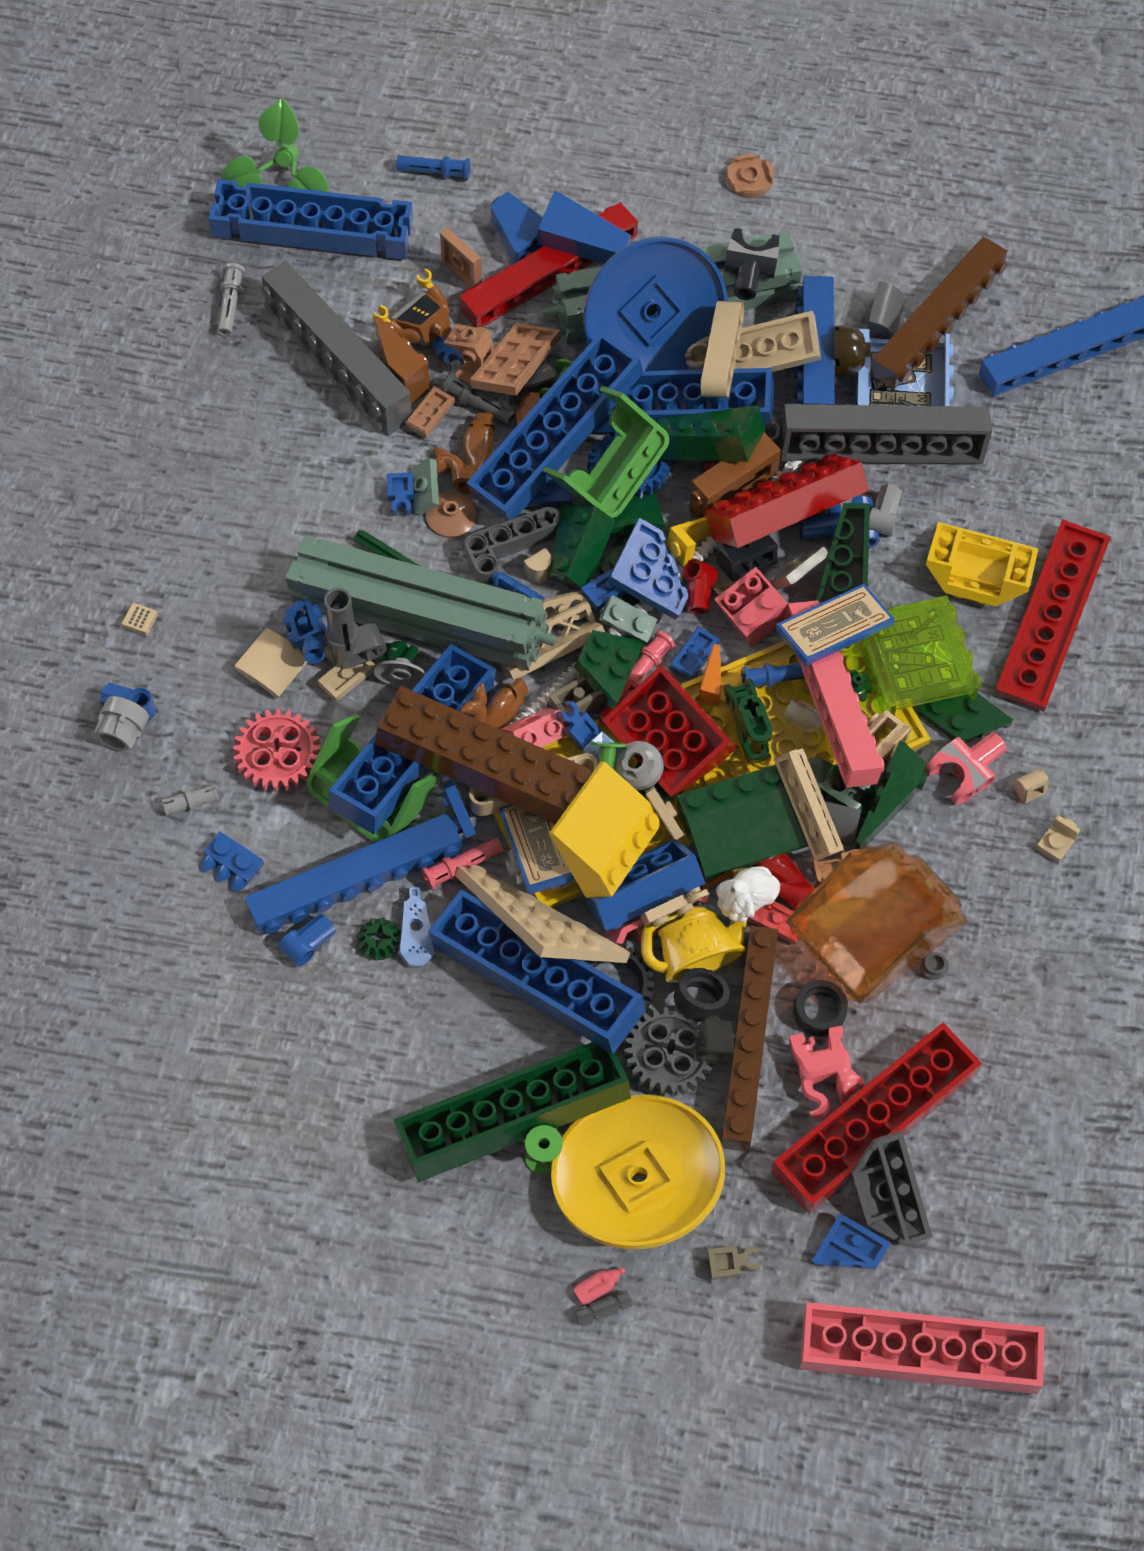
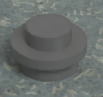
[921,952,949,980]

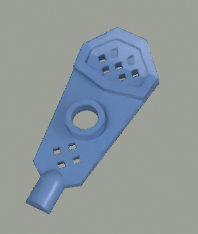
[399,887,435,968]

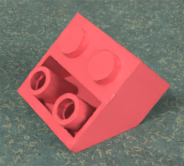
[714,567,788,648]

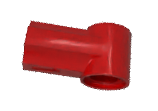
[683,558,718,614]

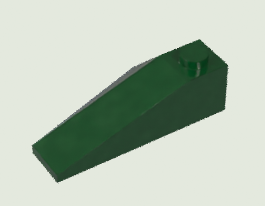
[854,740,928,850]

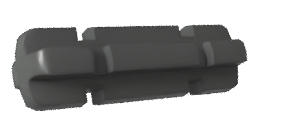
[575,1291,633,1326]

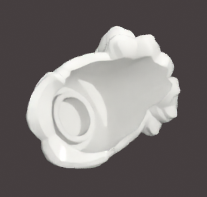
[716,867,780,923]

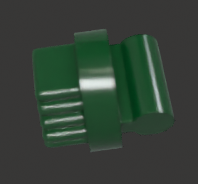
[381,641,419,663]

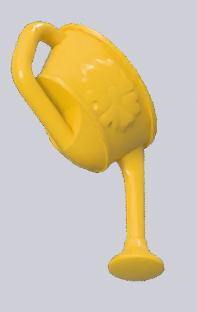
[641,868,749,983]

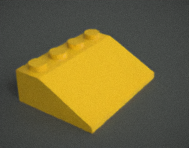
[549,762,662,898]

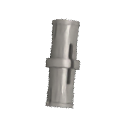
[161,784,219,816]

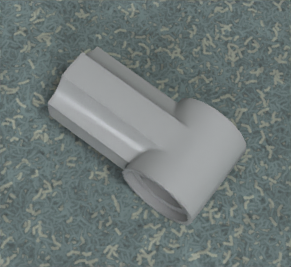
[869,483,902,536]

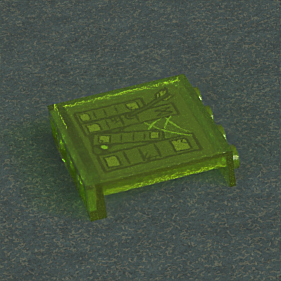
[858,596,981,716]

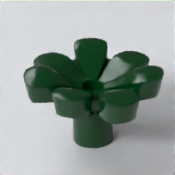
[850,670,873,702]

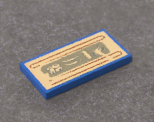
[776,584,895,666]
[499,804,575,895]

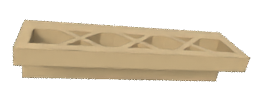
[500,601,605,680]
[774,748,844,861]

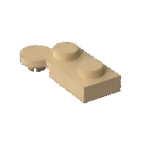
[640,886,709,928]

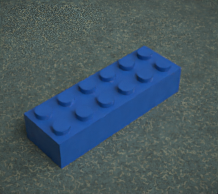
[795,276,835,405]

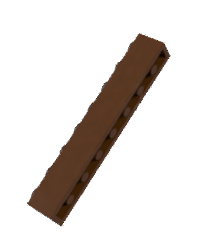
[869,236,1008,390]
[721,925,778,1152]

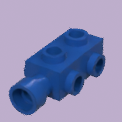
[283,599,328,664]

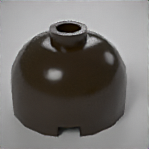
[834,325,871,377]

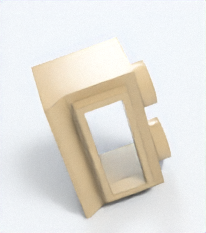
[867,710,911,759]

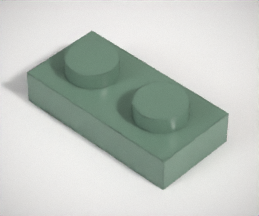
[599,595,658,644]

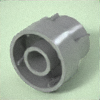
[94,696,149,751]

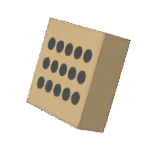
[122,603,158,637]

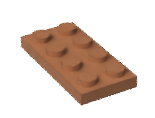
[470,323,561,395]

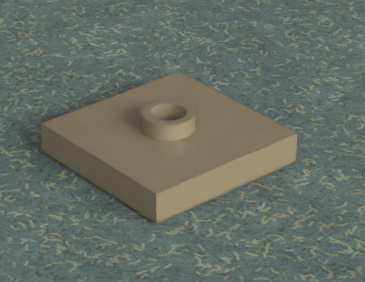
[769,546,829,590]

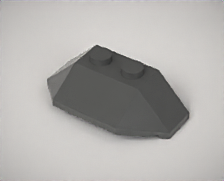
[851,1130,933,1246]

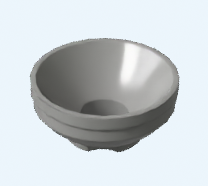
[614,741,664,791]

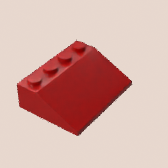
[602,664,738,798]

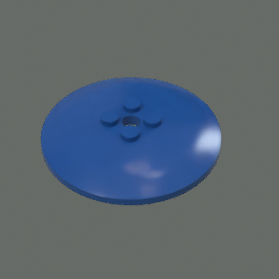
[583,236,728,371]

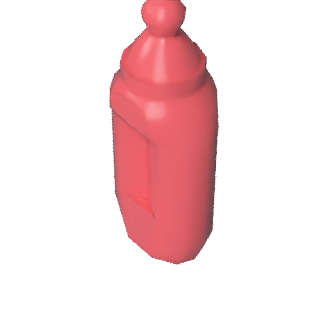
[573,1267,625,1305]

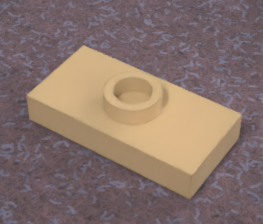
[645,786,684,840]

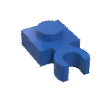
[431,327,465,370]
[387,472,414,516]
[556,701,601,750]

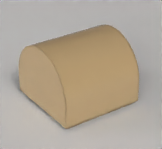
[524,548,552,584]
[1014,769,1049,804]

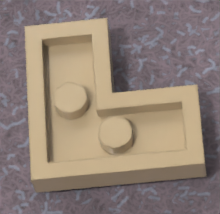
[318,641,376,702]

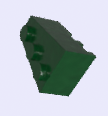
[549,504,616,590]

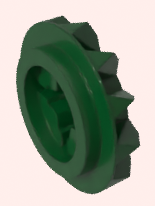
[357,917,401,960]

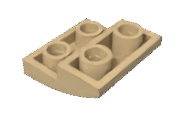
[233,628,307,699]

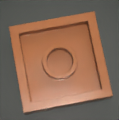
[440,227,482,288]

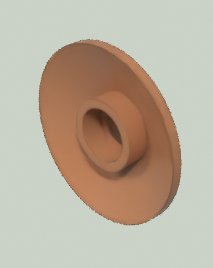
[425,492,477,538]

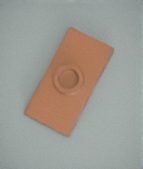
[405,386,455,439]

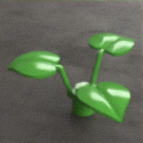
[221,98,329,192]

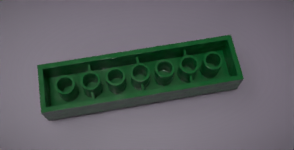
[394,1042,631,1183]

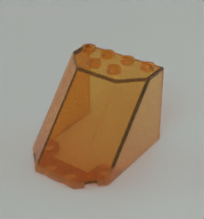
[785,842,968,1004]

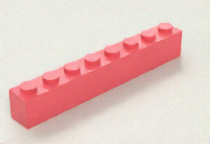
[783,601,884,788]

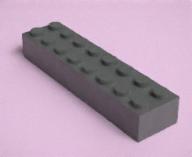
[262,260,412,436]
[779,404,992,464]

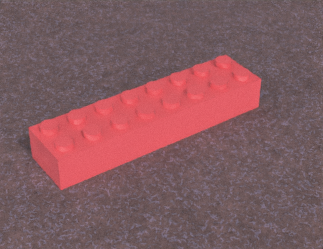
[800,1302,1045,1394]

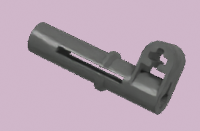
[324,588,387,669]

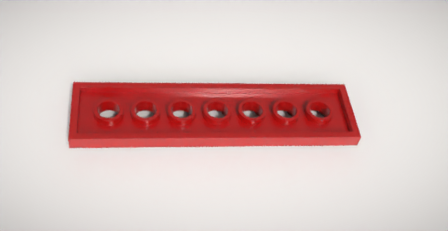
[994,519,1111,712]

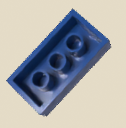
[578,839,705,931]

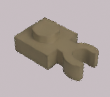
[707,1246,761,1280]

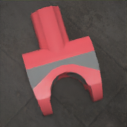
[924,732,1007,805]

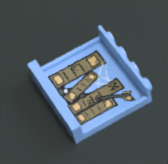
[855,329,954,406]

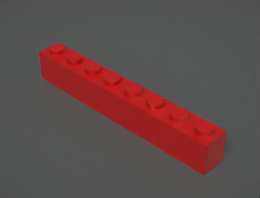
[460,202,638,328]

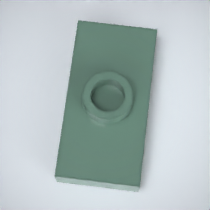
[412,458,439,515]

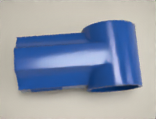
[100,682,156,720]
[278,913,336,967]

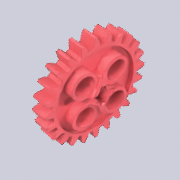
[233,708,321,793]

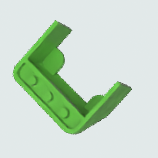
[543,386,669,518]
[306,714,439,843]

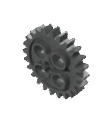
[623,1007,715,1097]

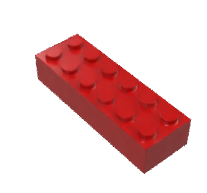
[705,453,869,548]

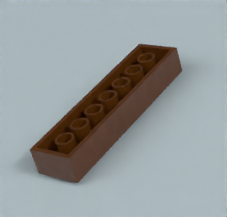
[375,686,594,824]

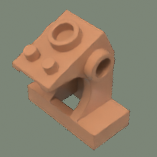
[444,324,496,391]

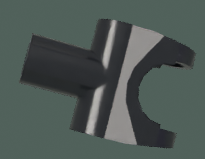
[724,228,779,301]

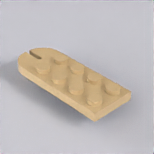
[685,311,821,372]

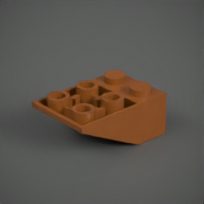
[375,315,430,405]

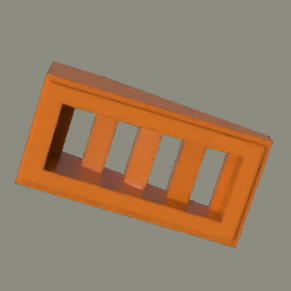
[698,644,721,706]

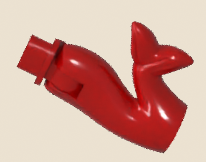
[752,854,818,912]

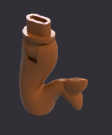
[433,413,495,494]
[461,678,529,730]

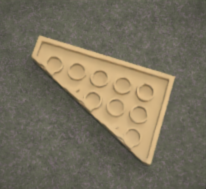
[455,865,630,963]

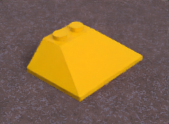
[926,522,1038,606]

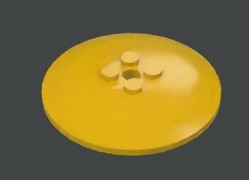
[551,1095,725,1249]

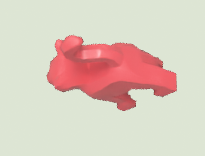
[789,1026,864,1119]

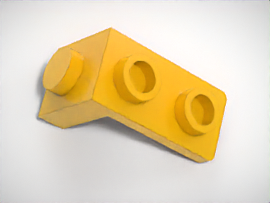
[667,517,711,566]

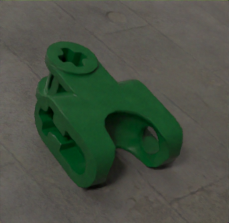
[724,678,773,763]

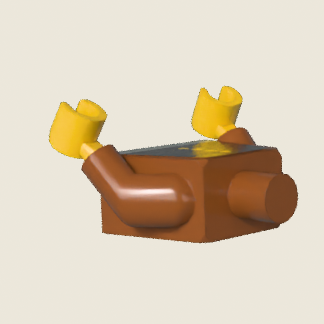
[372,269,451,346]

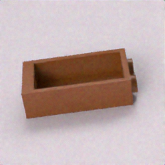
[689,433,781,519]

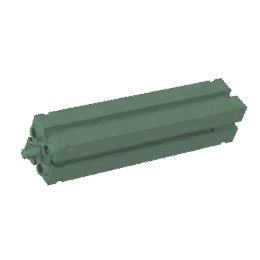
[541,231,802,344]
[285,535,557,671]

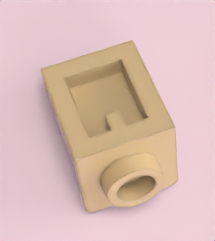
[1036,815,1080,864]

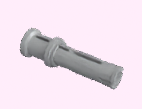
[216,263,245,337]

